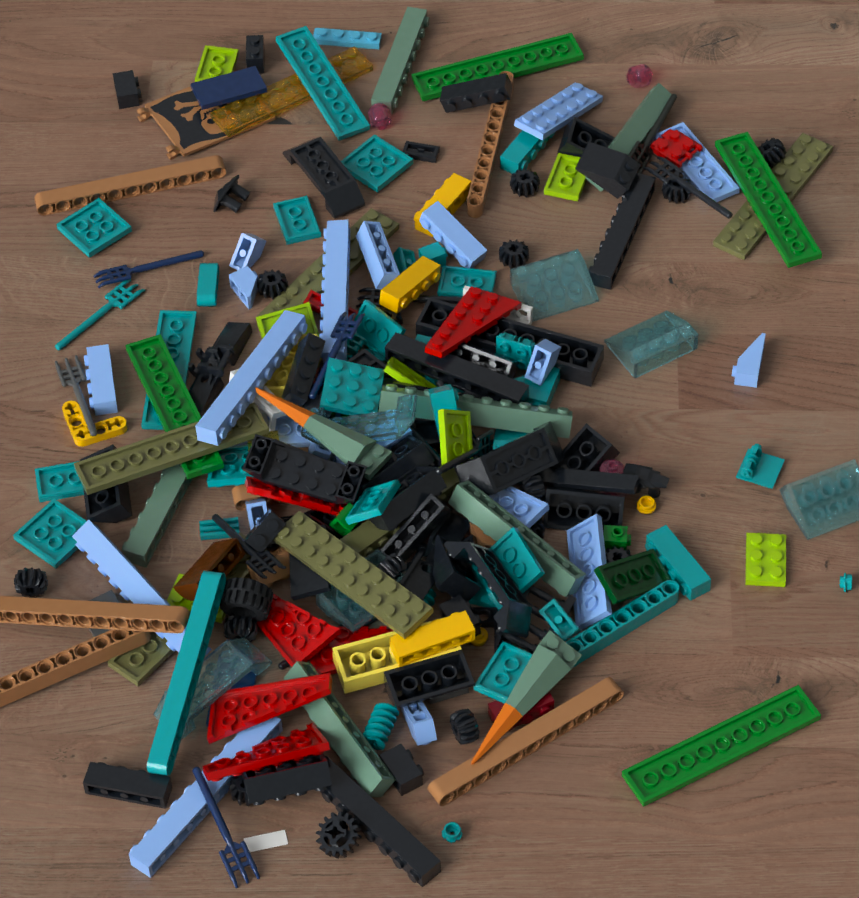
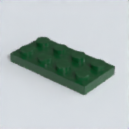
[594,549,671,605]

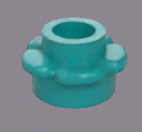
[840,573,852,592]
[442,822,463,843]

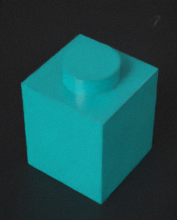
[418,241,448,267]

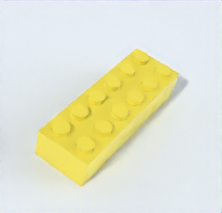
[332,616,462,694]

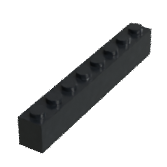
[588,173,656,290]
[385,332,529,404]
[314,756,441,887]

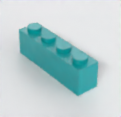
[500,130,555,174]
[428,384,461,442]
[645,525,711,601]

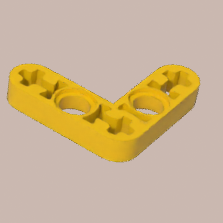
[62,400,128,447]

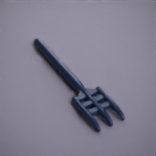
[93,250,204,288]
[309,312,365,399]
[192,767,260,888]

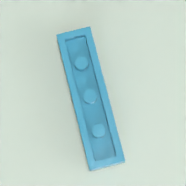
[313,28,382,50]

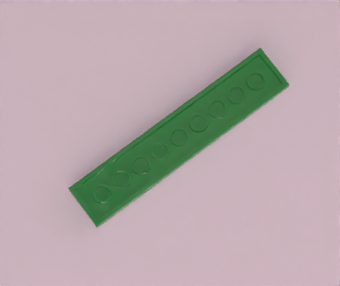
[411,33,584,102]
[715,132,822,268]
[125,334,224,479]
[621,685,821,807]

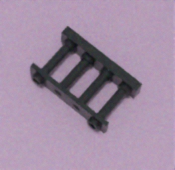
[494,582,577,654]

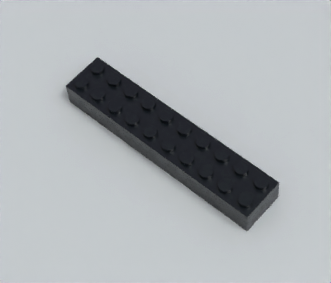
[416,298,604,387]

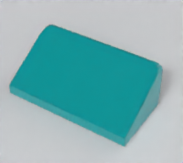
[393,247,416,274]
[539,599,581,641]

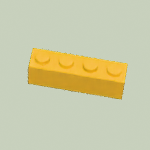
[414,173,471,237]
[379,256,441,313]
[390,610,475,667]

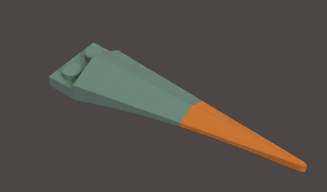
[255,387,392,480]
[471,630,582,765]

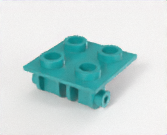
[496,332,536,371]
[736,444,785,489]

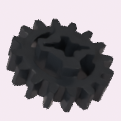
[316,811,362,859]

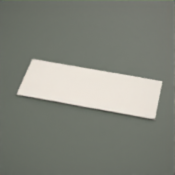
[243,830,288,852]

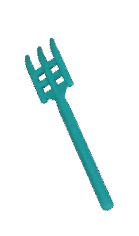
[55,279,145,351]

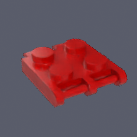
[651,129,703,168]

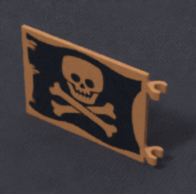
[137,69,275,160]

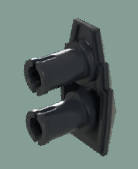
[213,175,251,213]
[622,463,670,498]

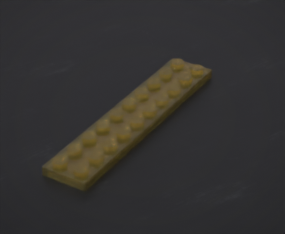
[210,46,373,137]

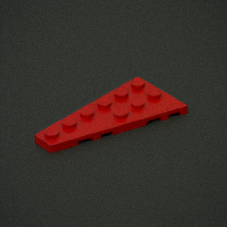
[425,286,522,358]
[257,594,342,667]
[207,673,332,744]
[202,723,330,781]

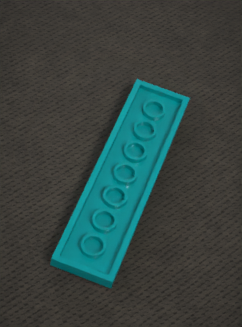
[276,26,370,141]
[141,310,197,430]

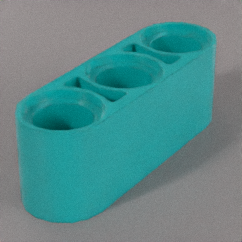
[197,263,219,307]

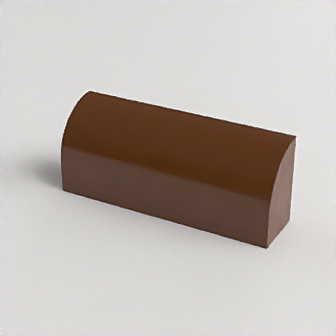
[173,538,246,601]

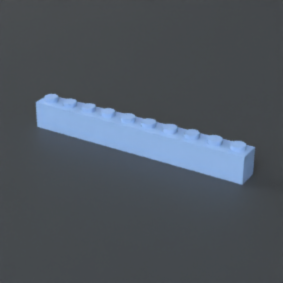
[319,219,351,363]
[195,310,307,446]
[72,519,212,657]
[129,716,283,878]

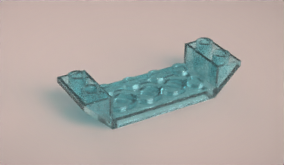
[301,394,418,449]
[153,638,272,740]

